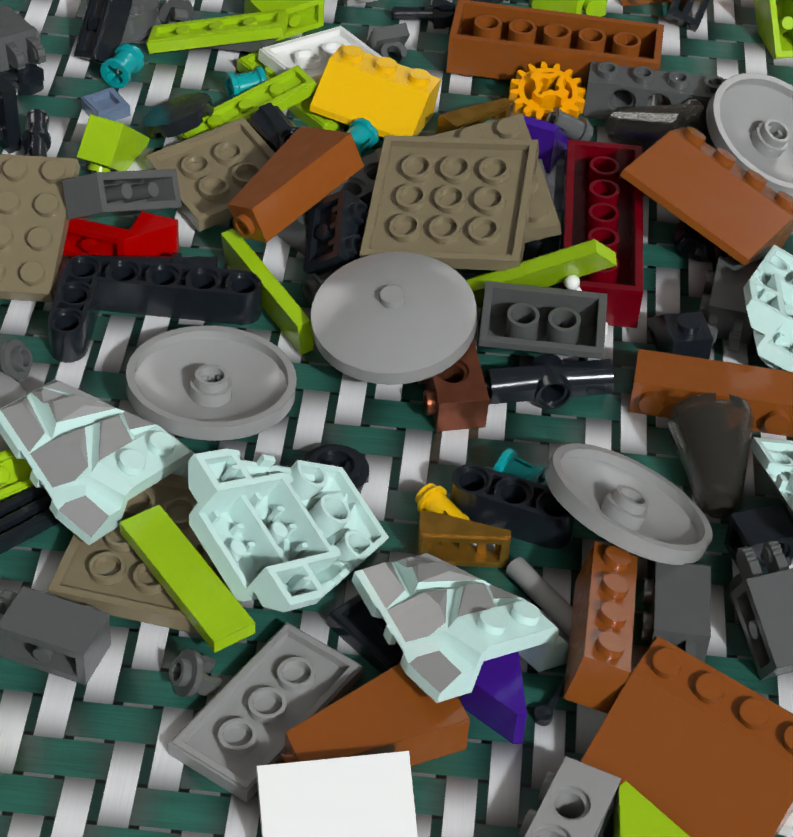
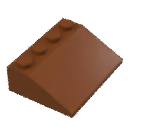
[620,126,793,266]
[580,636,793,837]

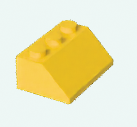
[309,44,441,138]

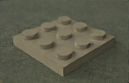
[145,118,275,232]

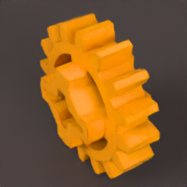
[508,61,586,121]

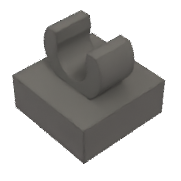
[366,23,410,63]

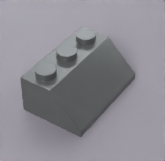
[479,281,607,359]

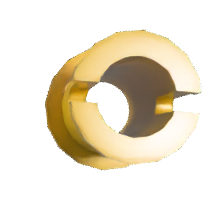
[415,483,470,520]

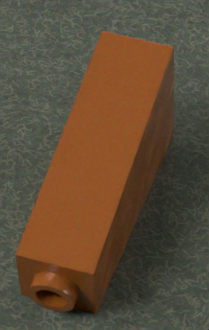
[227,126,364,243]
[279,663,470,766]

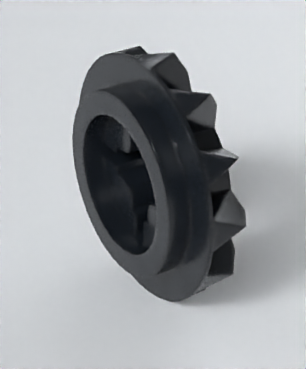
[673,223,729,262]
[302,444,369,494]

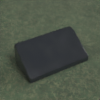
[74,0,132,64]

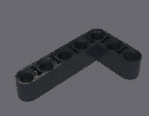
[48,255,262,363]

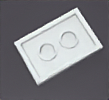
[258,26,382,87]
[256,751,418,837]

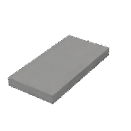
[168,622,363,803]

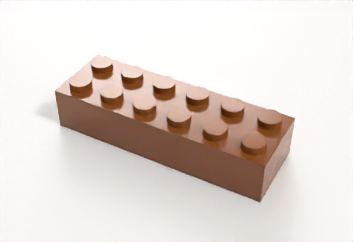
[446,0,664,91]

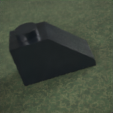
[647,312,713,359]

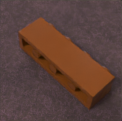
[629,349,793,437]
[563,541,638,714]

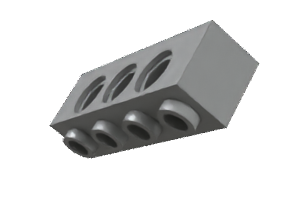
[519,756,622,837]

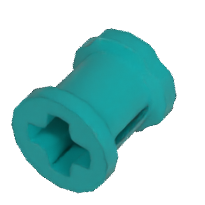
[100,43,144,89]
[224,66,267,100]
[346,118,379,157]
[493,448,546,485]

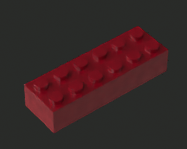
[559,139,643,328]

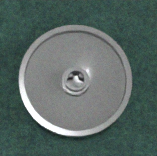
[706,73,793,197]
[311,252,477,385]
[126,326,297,441]
[544,443,713,565]

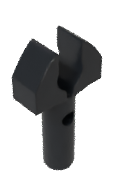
[391,0,455,29]
[0,63,44,95]

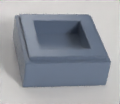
[81,87,131,121]

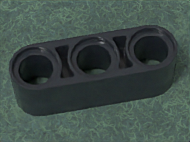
[450,464,574,549]

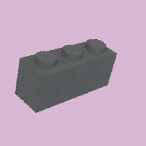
[62,169,182,219]

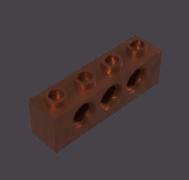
[418,339,490,432]

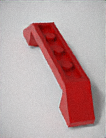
[63,211,179,257]

